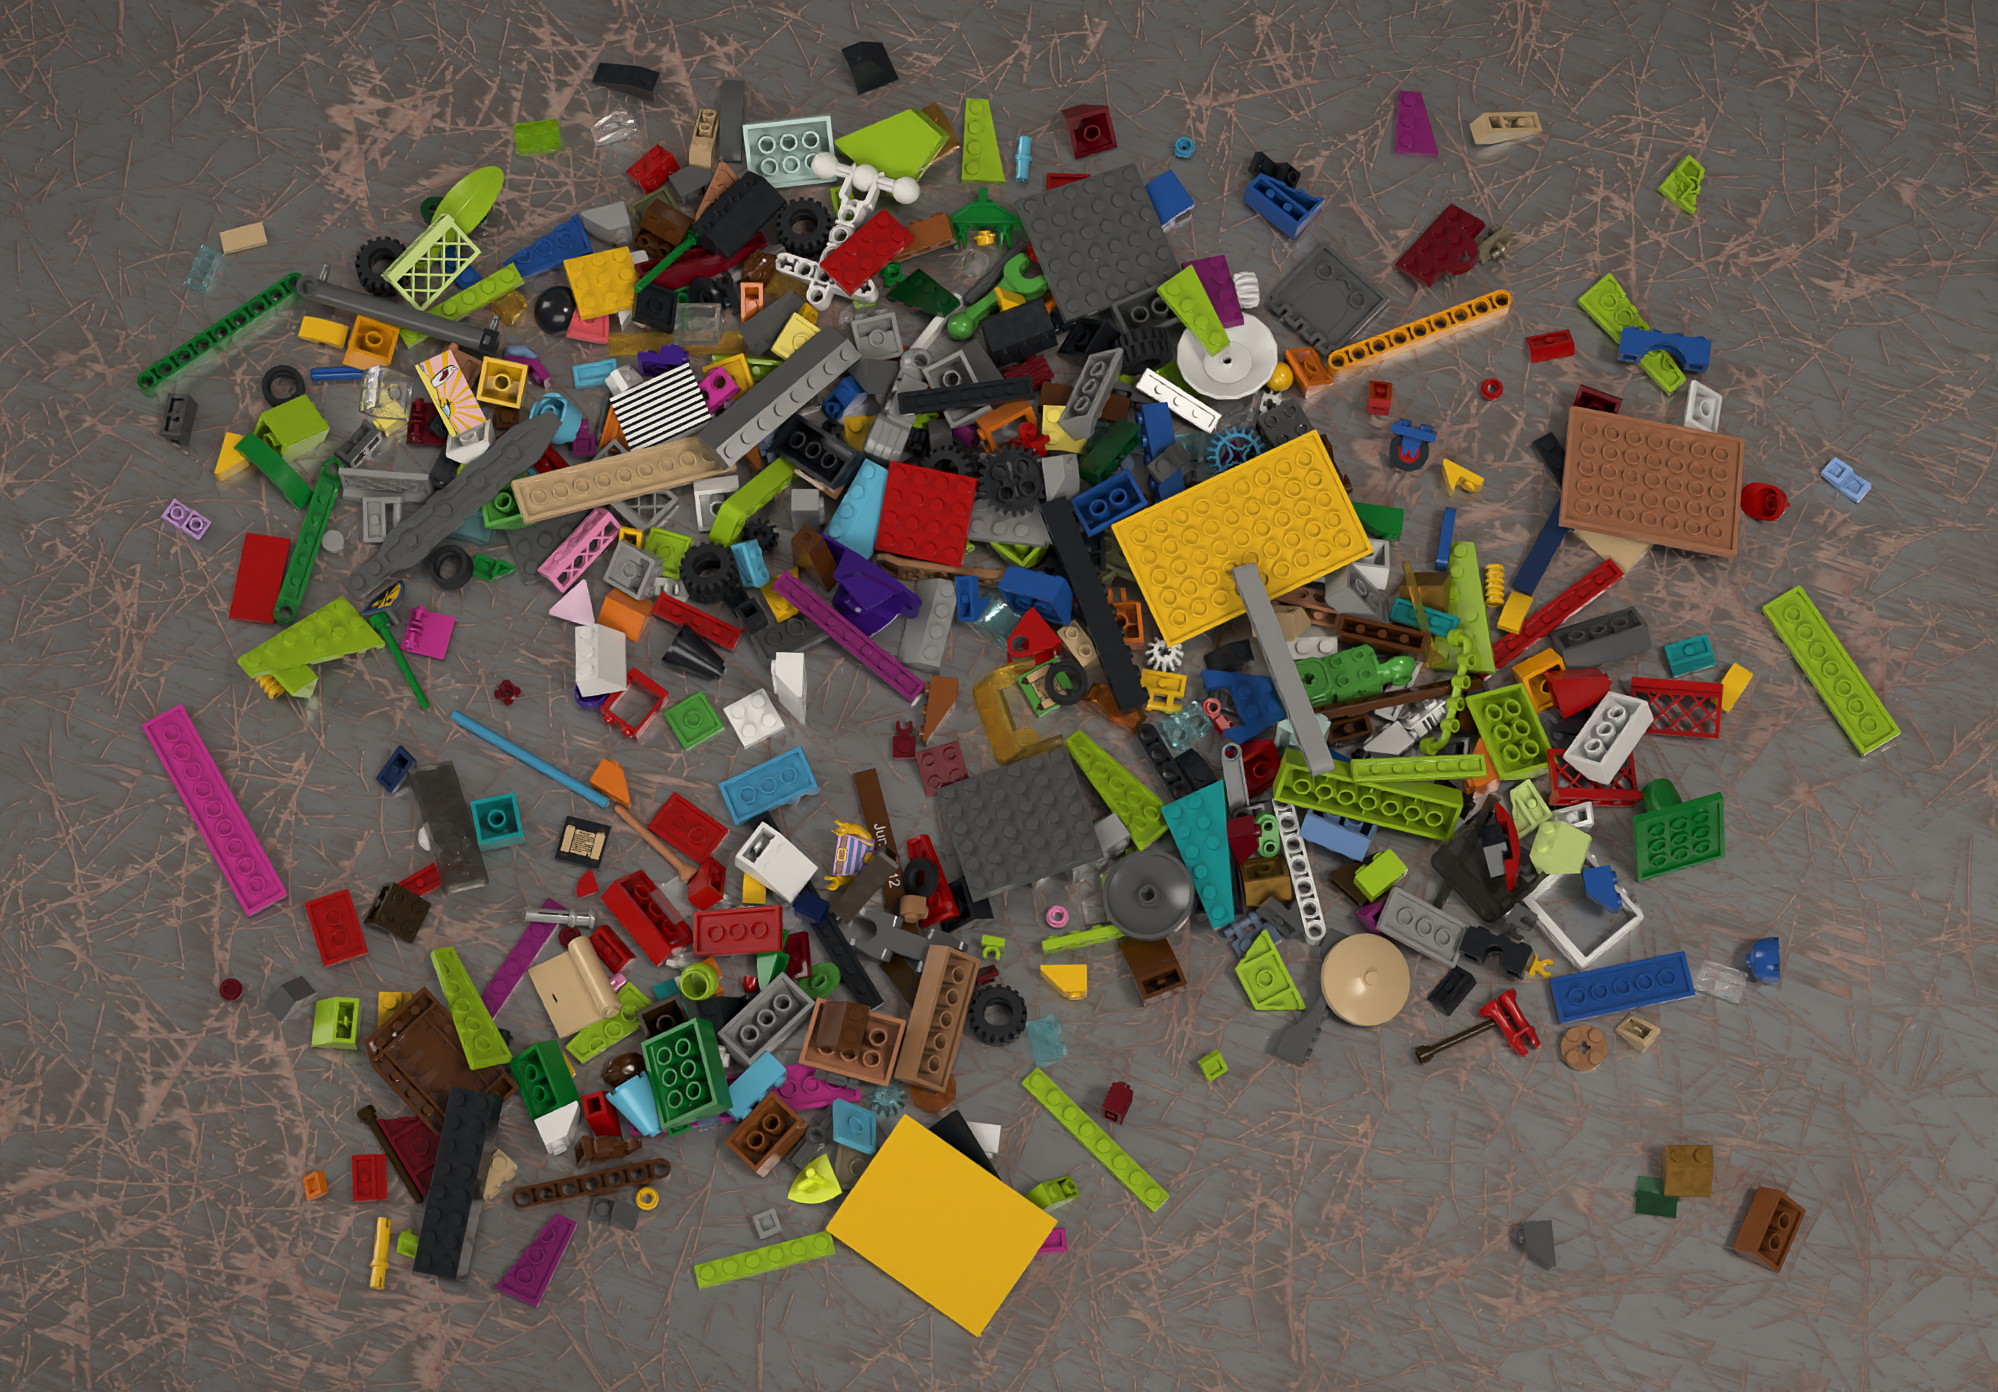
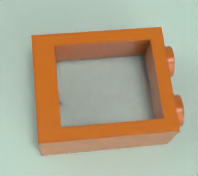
[976,400,1042,454]

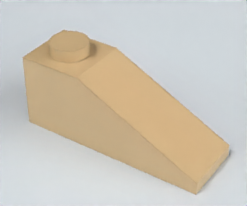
[1470,112,1542,144]

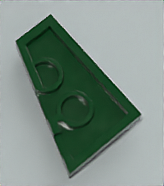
[886,268,961,318]

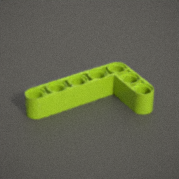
[707,456,803,551]

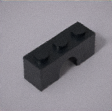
[1459,925,1536,981]

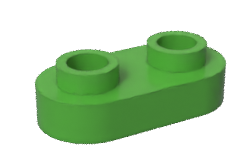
[1255,812,1280,858]

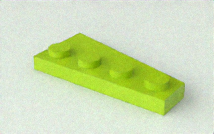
[1156,264,1231,358]

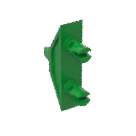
[950,188,1025,250]

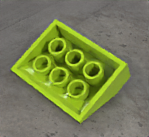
[1465,682,1559,780]

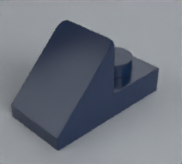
[375,745,417,794]

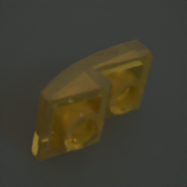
[764,272,809,303]

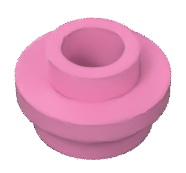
[1046,905,1069,928]

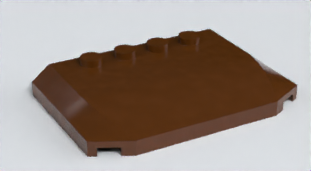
[364,986,519,1137]

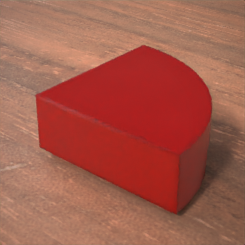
[576,870,600,900]

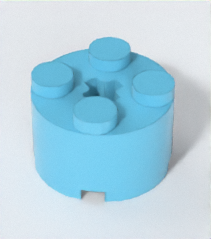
[529,393,583,445]

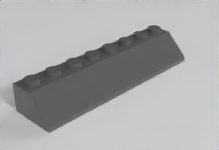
[695,325,861,471]

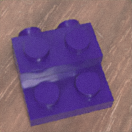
[637,344,690,377]

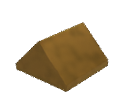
[1399,572,1452,614]

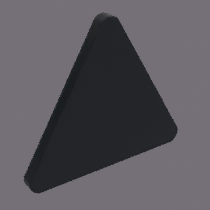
[1555,707,1592,736]

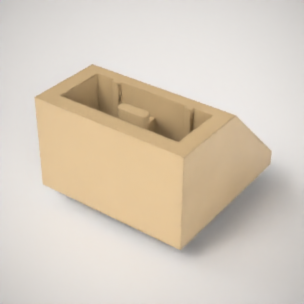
[1252,605,1311,642]

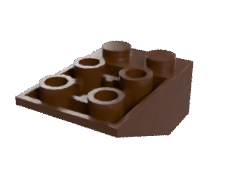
[1118,938,1187,1007]

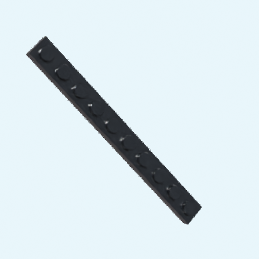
[749,812,884,1011]

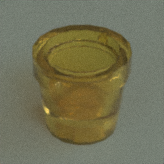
[492,290,528,326]

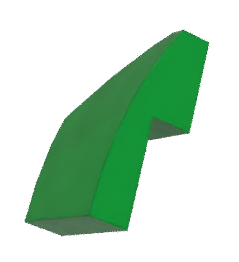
[472,553,516,582]

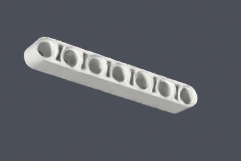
[1272,798,1326,945]

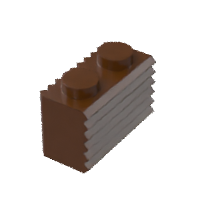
[1327,713,1373,750]

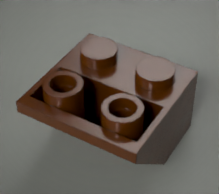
[632,198,695,258]

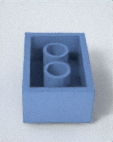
[1298,809,1379,862]

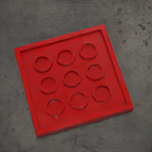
[875,460,979,567]

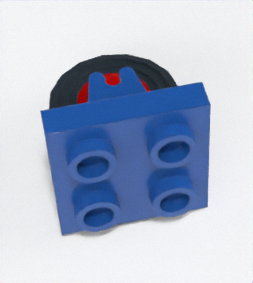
[1389,418,1438,471]

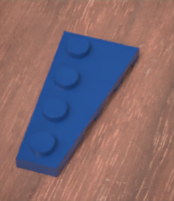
[503,213,594,280]

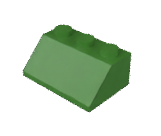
[482,470,536,530]

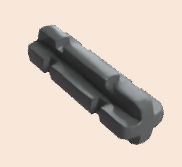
[814,1069,860,1091]

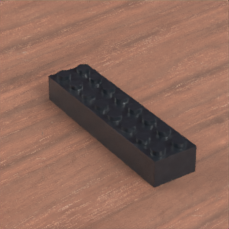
[413,1086,504,1282]

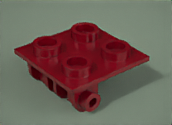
[406,398,448,446]
[915,740,969,796]

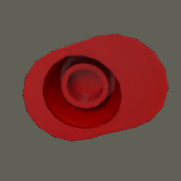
[1740,482,1791,521]

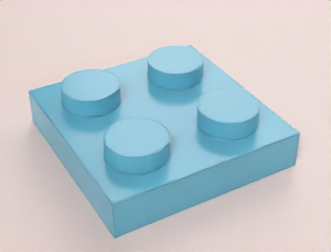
[833,1098,877,1155]

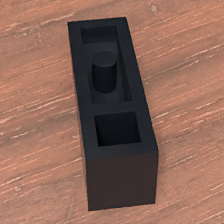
[592,62,661,102]

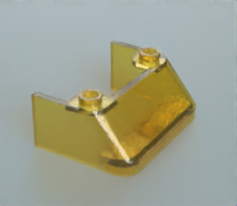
[972,656,1063,766]

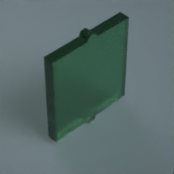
[1634,1176,1680,1219]

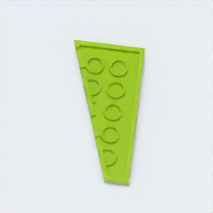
[237,595,386,678]

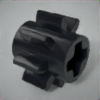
[1050,307,1076,333]

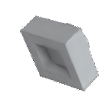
[752,1208,782,1239]

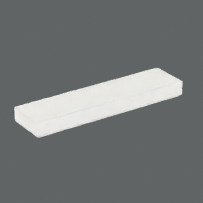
[1135,368,1221,435]

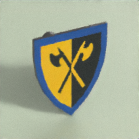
[360,580,405,625]

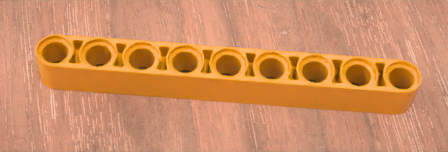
[1327,289,1512,377]

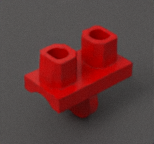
[1009,421,1050,458]

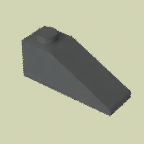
[739,290,805,355]

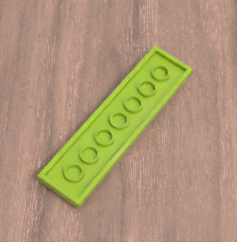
[1761,585,1901,757]

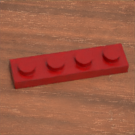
[651,592,743,652]

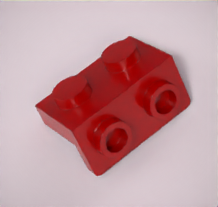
[625,144,680,195]

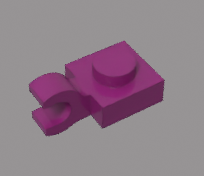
[573,419,596,458]

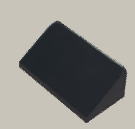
[1427,965,1477,1016]

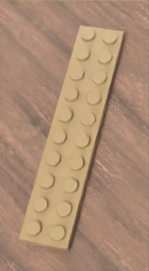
[511,436,737,525]

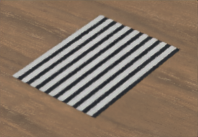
[610,363,712,451]

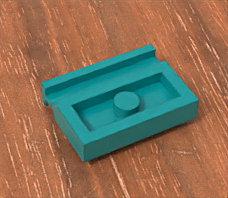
[1663,634,1717,678]

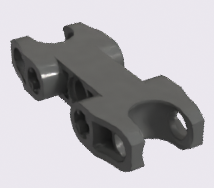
[849,909,969,975]

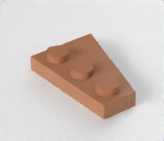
[693,161,739,224]

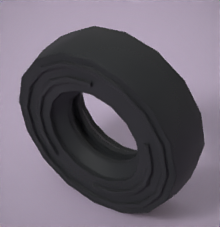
[903,858,939,898]

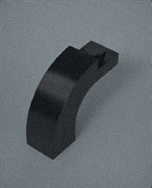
[723,586,769,637]

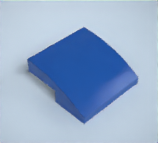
[1145,169,1195,228]

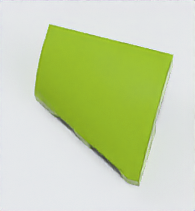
[1657,154,1705,215]

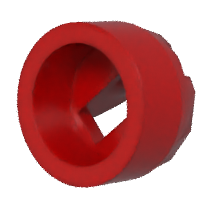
[742,975,760,993]

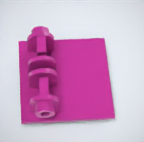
[400,605,456,660]

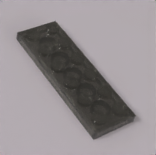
[408,760,489,895]

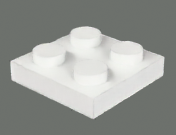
[723,688,785,749]

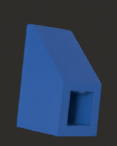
[820,376,869,421]
[1582,865,1622,915]

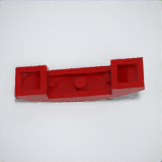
[1494,803,1520,892]

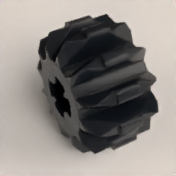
[741,518,780,557]

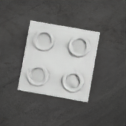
[1393,698,1448,740]

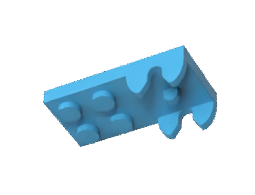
[718,746,820,826]

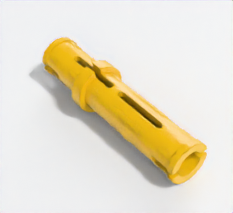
[369,1217,392,1290]

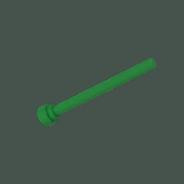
[633,228,698,293]
[369,611,430,710]

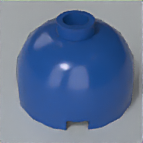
[1746,937,1780,983]

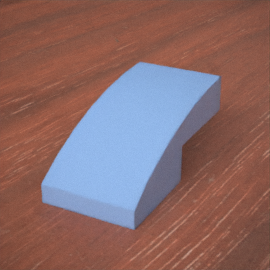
[1821,457,1871,504]

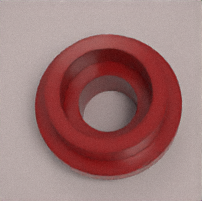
[1481,378,1503,400]

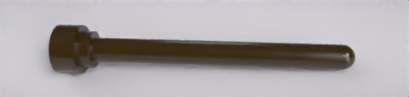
[1414,1012,1513,1065]
[356,1104,424,1204]

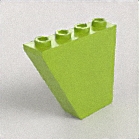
[834,108,950,199]

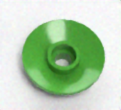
[798,962,841,1001]

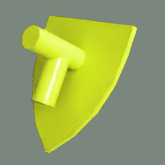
[787,1153,843,1204]

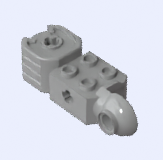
[860,348,935,471]

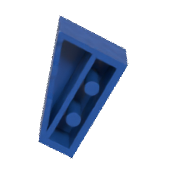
[1243,173,1325,240]

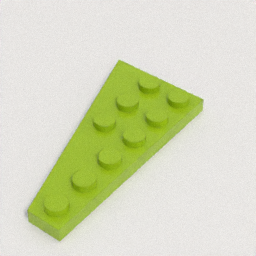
[1430,541,1497,675]
[1064,729,1170,852]

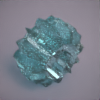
[868,1080,908,1118]

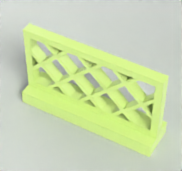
[381,213,481,311]

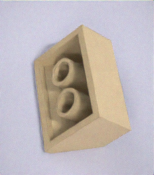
[1573,529,1654,575]

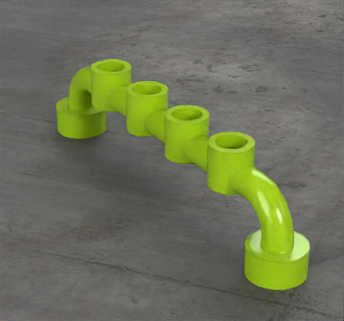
[1420,629,1476,755]

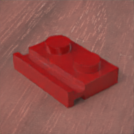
[352,1153,388,1203]

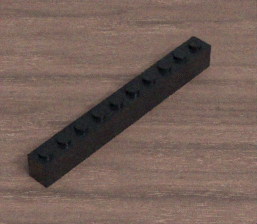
[1039,496,1150,717]

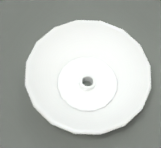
[1177,312,1278,399]

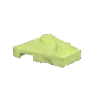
[1510,779,1555,841]

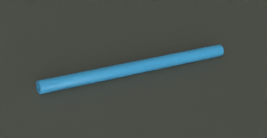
[450,709,610,809]

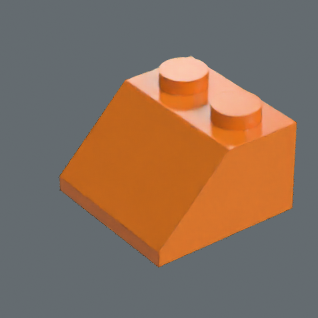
[1462,737,1500,799]

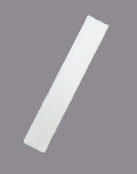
[875,293,963,405]

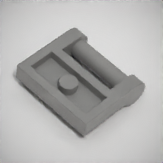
[363,496,404,543]

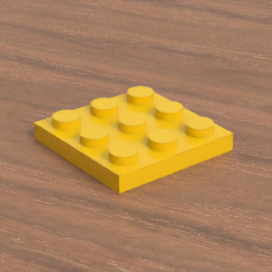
[563,246,638,321]

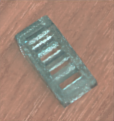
[184,245,224,294]

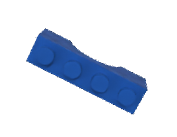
[1617,326,1712,373]

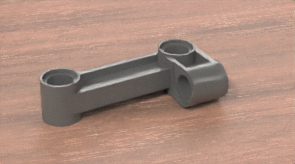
[1218,738,1274,825]

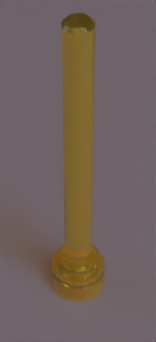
[1402,561,1444,668]

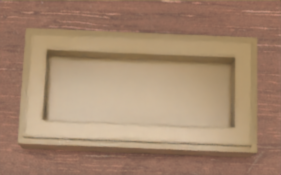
[219,222,268,255]

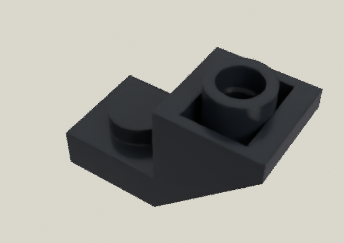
[1248,151,1301,189]

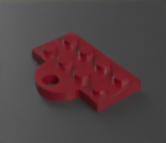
[1395,203,1486,288]

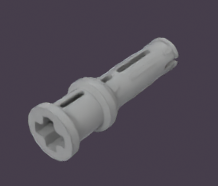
[523,907,595,929]

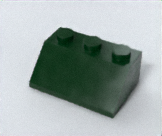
[1078,418,1141,487]

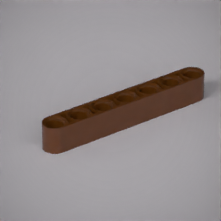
[512,1158,672,1212]

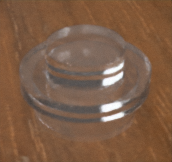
[715,893,737,909]

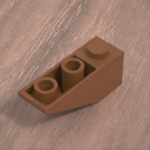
[919,675,959,747]

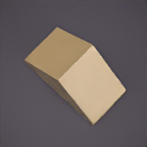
[1615,1013,1661,1054]

